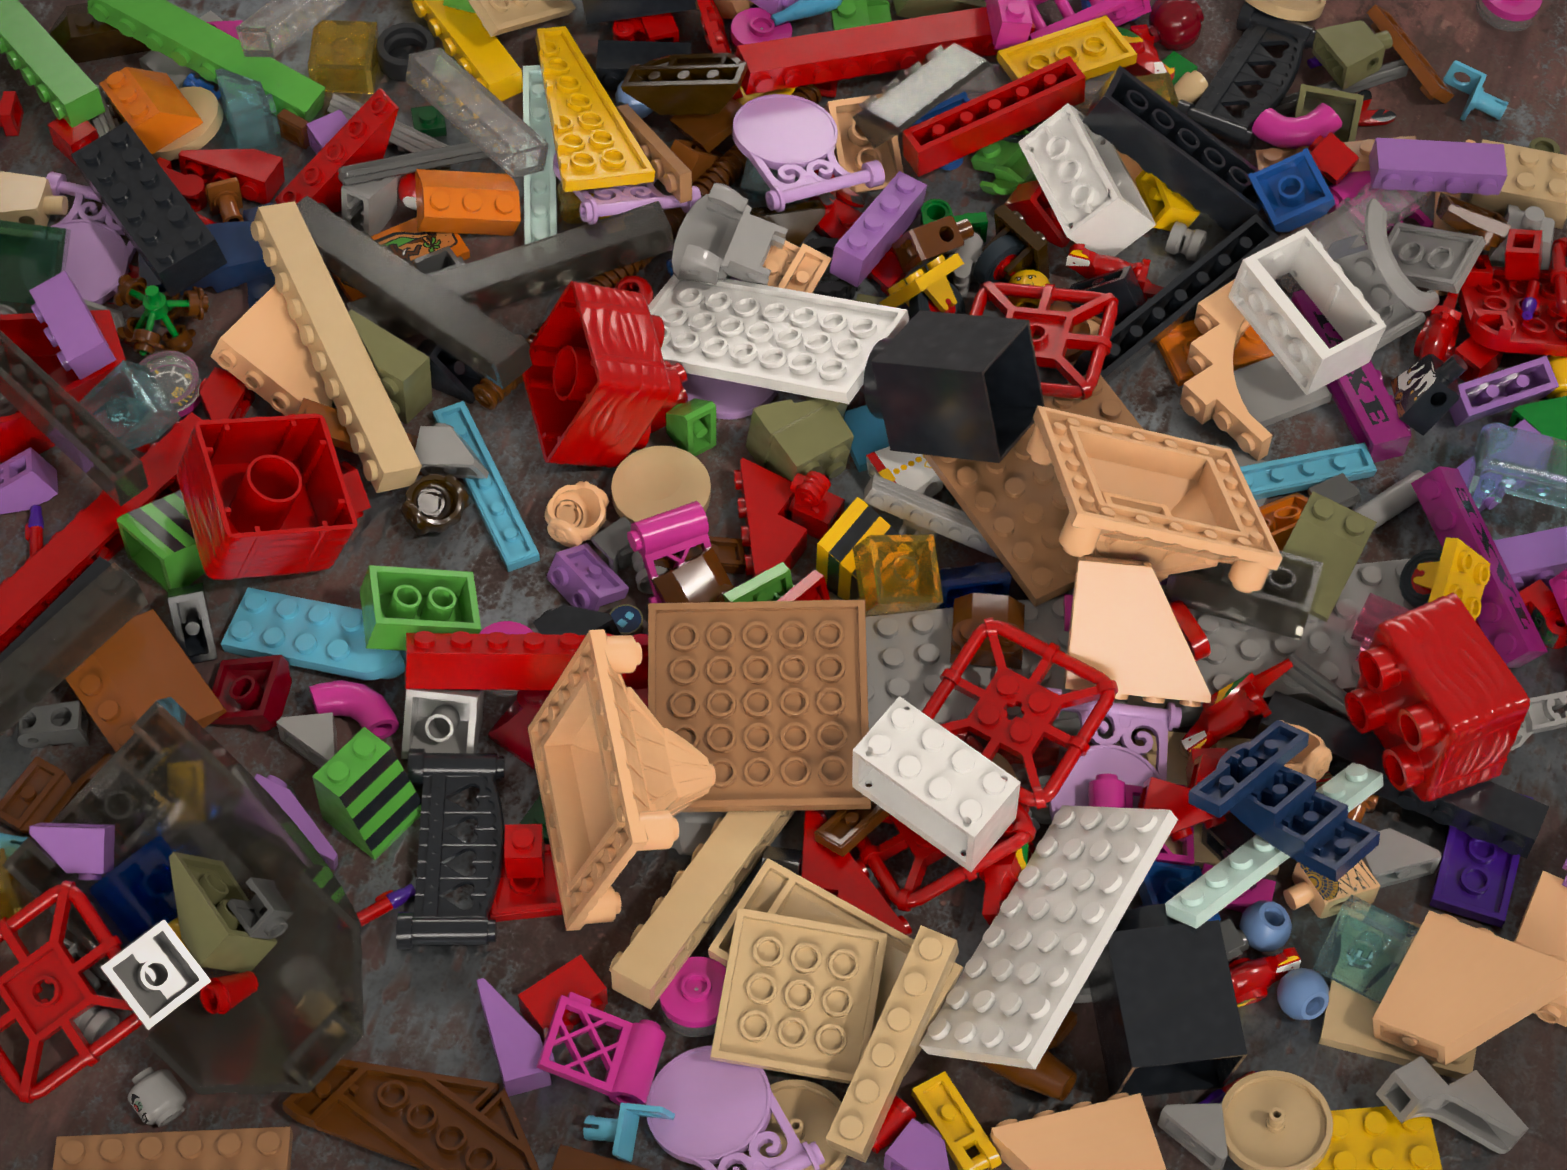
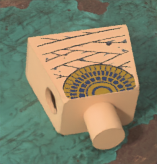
[1283,860,1380,919]

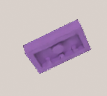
[546,543,629,611]

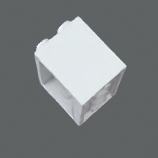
[1018,103,1156,257]
[1228,228,1387,395]
[852,696,1021,872]

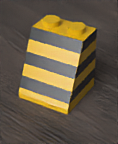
[816,497,926,616]

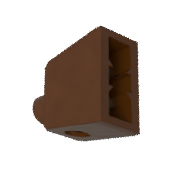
[892,215,974,275]

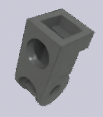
[17,700,91,748]

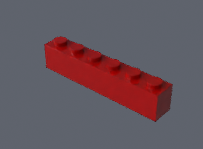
[902,56,1086,177]

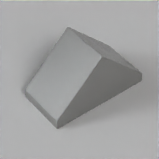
[276,712,337,769]
[1157,1103,1228,1170]

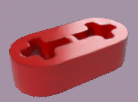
[1169,600,1211,662]

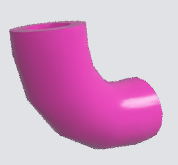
[1252,103,1342,149]
[309,680,399,739]

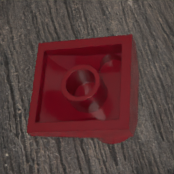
[211,655,292,732]
[488,690,551,771]

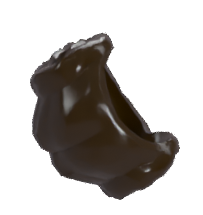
[401,473,471,535]

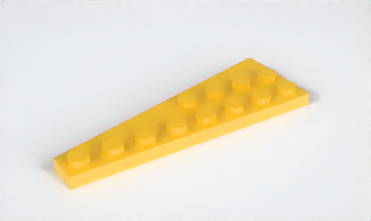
[535,26,655,192]

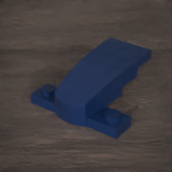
[138,202,275,309]
[1188,720,1380,882]

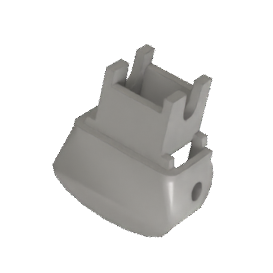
[671,183,788,285]

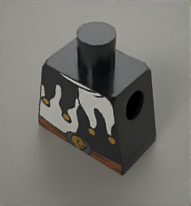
[1391,354,1468,436]

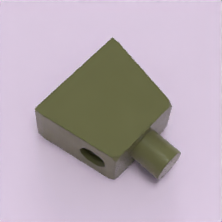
[1312,20,1393,90]

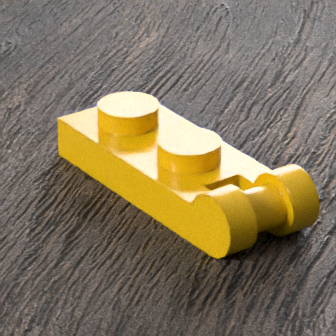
[911,1071,1002,1170]

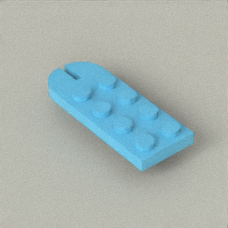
[221,587,406,680]

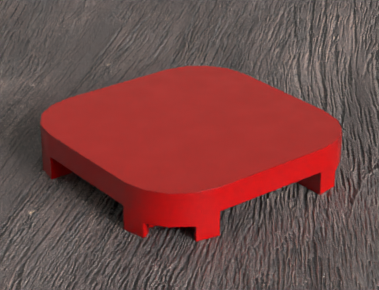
[1458,255,1567,357]

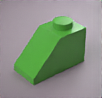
[666,398,716,456]

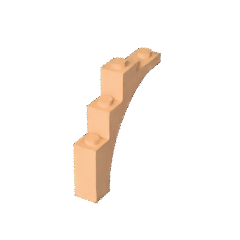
[1180,279,1272,461]

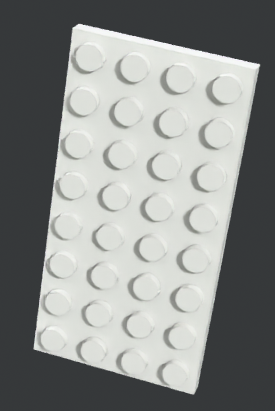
[648,274,909,404]
[920,805,1178,1069]

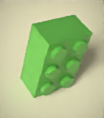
[360,565,481,651]

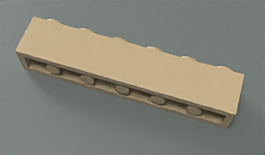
[826,925,959,1163]

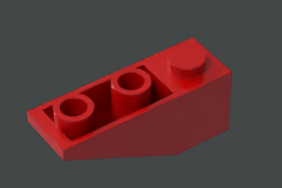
[178,149,285,204]

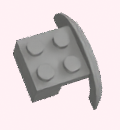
[1327,198,1439,312]

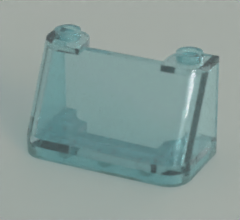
[1467,423,1567,509]

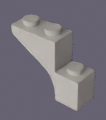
[1376,1056,1529,1154]

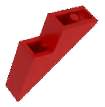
[275,88,399,219]
[734,457,807,578]
[1137,754,1231,842]
[801,810,912,936]

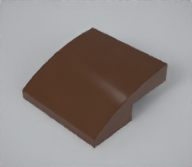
[669,98,743,154]

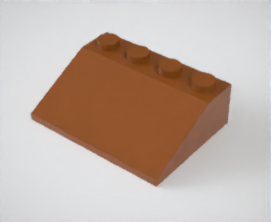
[52,609,227,770]

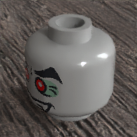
[128,1067,187,1128]

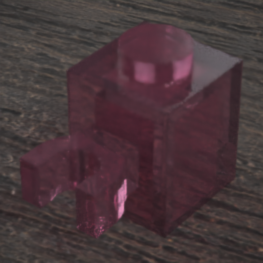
[1351,593,1409,661]

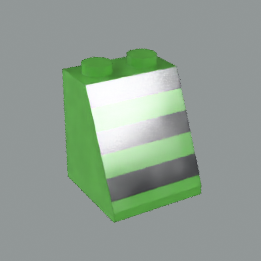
[116,490,205,592]
[312,727,422,860]

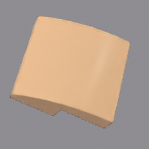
[763,240,832,293]

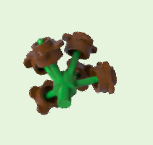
[114,274,209,356]

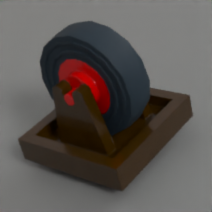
[973,204,1050,284]

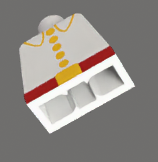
[866,446,943,520]

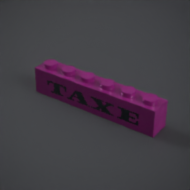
[1291,290,1411,463]
[1411,466,1548,668]

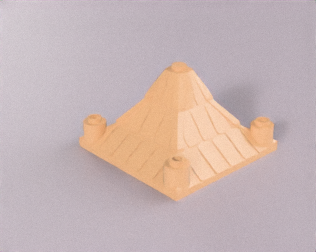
[1026,405,1282,593]
[528,629,716,931]

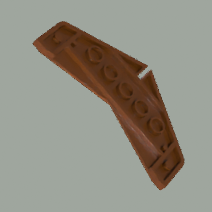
[282,1058,540,1170]

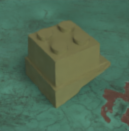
[745,397,854,481]

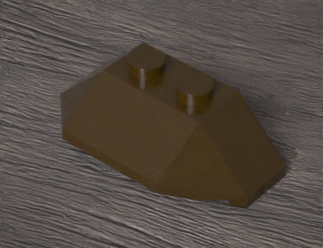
[49,2,151,64]
[621,53,748,115]
[750,199,825,247]

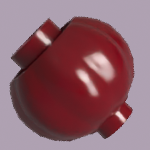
[1148,0,1204,51]

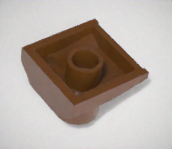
[1436,193,1511,251]
[651,546,735,603]
[950,593,1025,669]

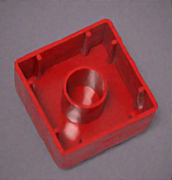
[520,281,680,468]
[177,413,358,580]
[1345,593,1530,802]

